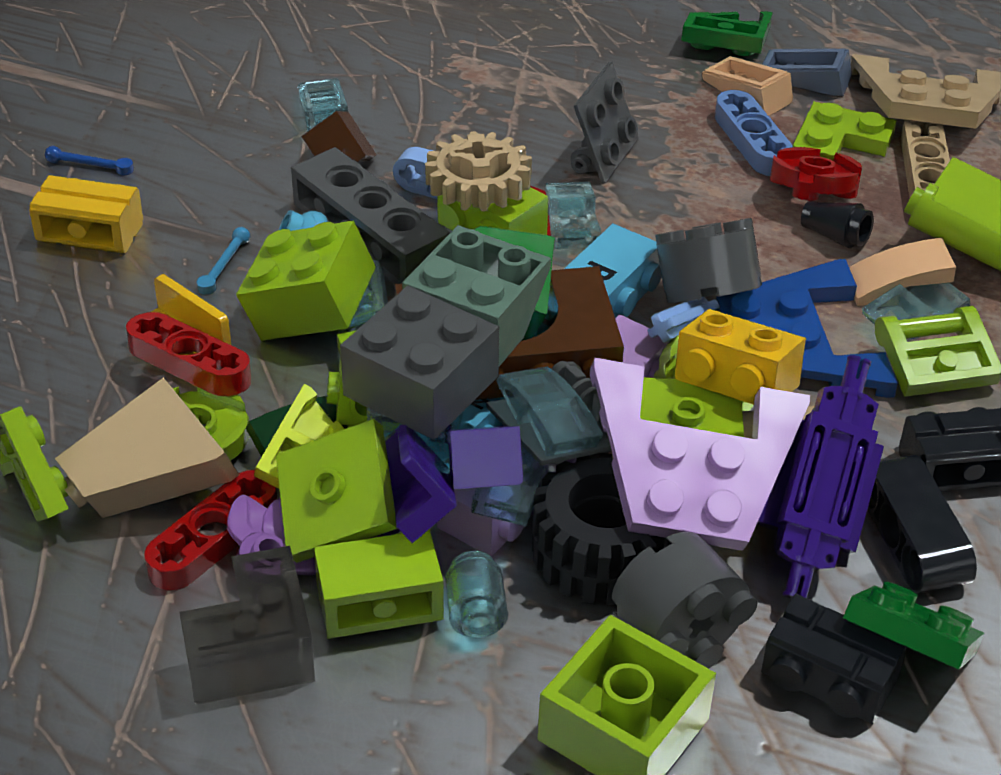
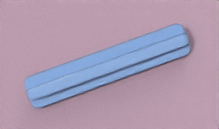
[647,297,719,343]

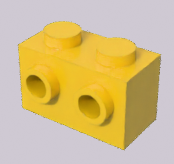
[675,309,806,405]

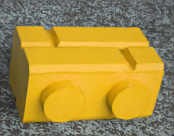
[29,175,143,254]

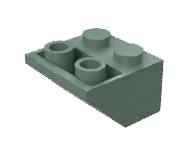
[402,225,551,366]

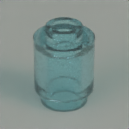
[445,551,508,638]

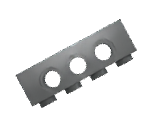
[291,147,450,284]

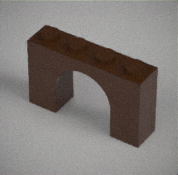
[395,266,624,400]

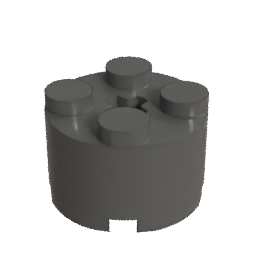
[655,218,762,303]
[612,532,757,669]

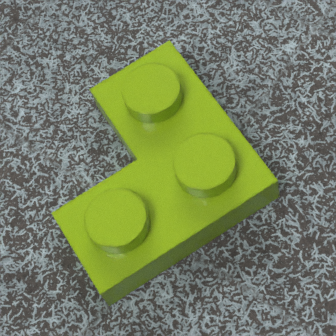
[793,101,897,160]
[0,406,69,522]

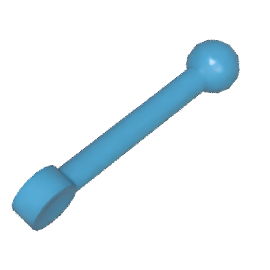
[196,227,251,295]

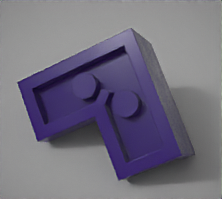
[368,424,457,543]

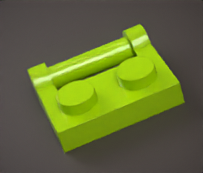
[875,306,1001,397]

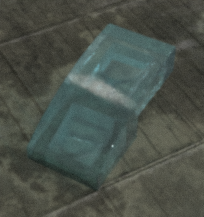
[545,182,601,249]
[862,283,970,340]
[497,366,603,457]

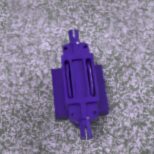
[757,355,884,598]

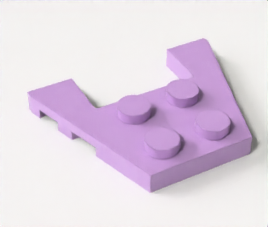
[590,358,810,551]

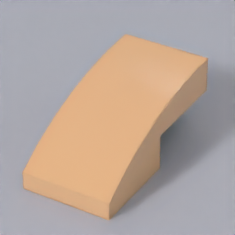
[849,238,956,306]

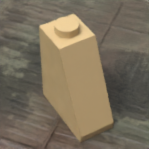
[55,377,240,518]

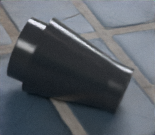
[801,201,874,248]

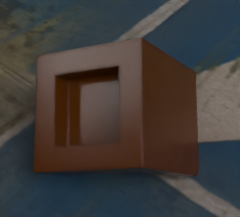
[301,111,377,163]

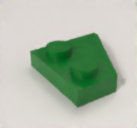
[681,11,773,56]

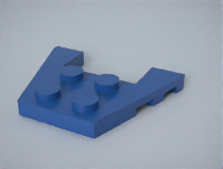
[715,259,898,398]

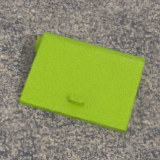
[904,157,1001,272]

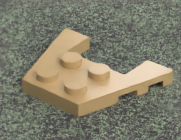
[851,54,1001,129]

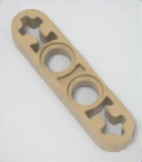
[900,120,950,197]

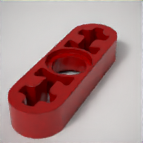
[126,312,251,396]
[145,470,277,591]

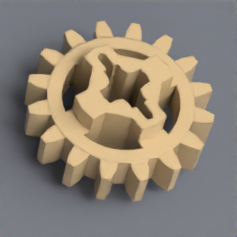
[425,131,532,211]

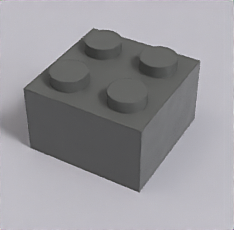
[340,285,499,440]

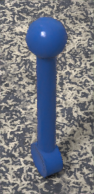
[44,146,134,175]

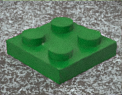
[843,582,985,670]

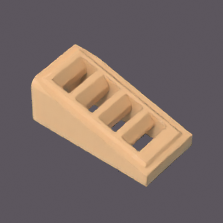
[702,56,793,116]

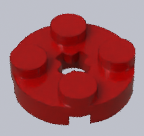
[770,147,862,201]

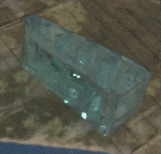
[297,78,348,132]

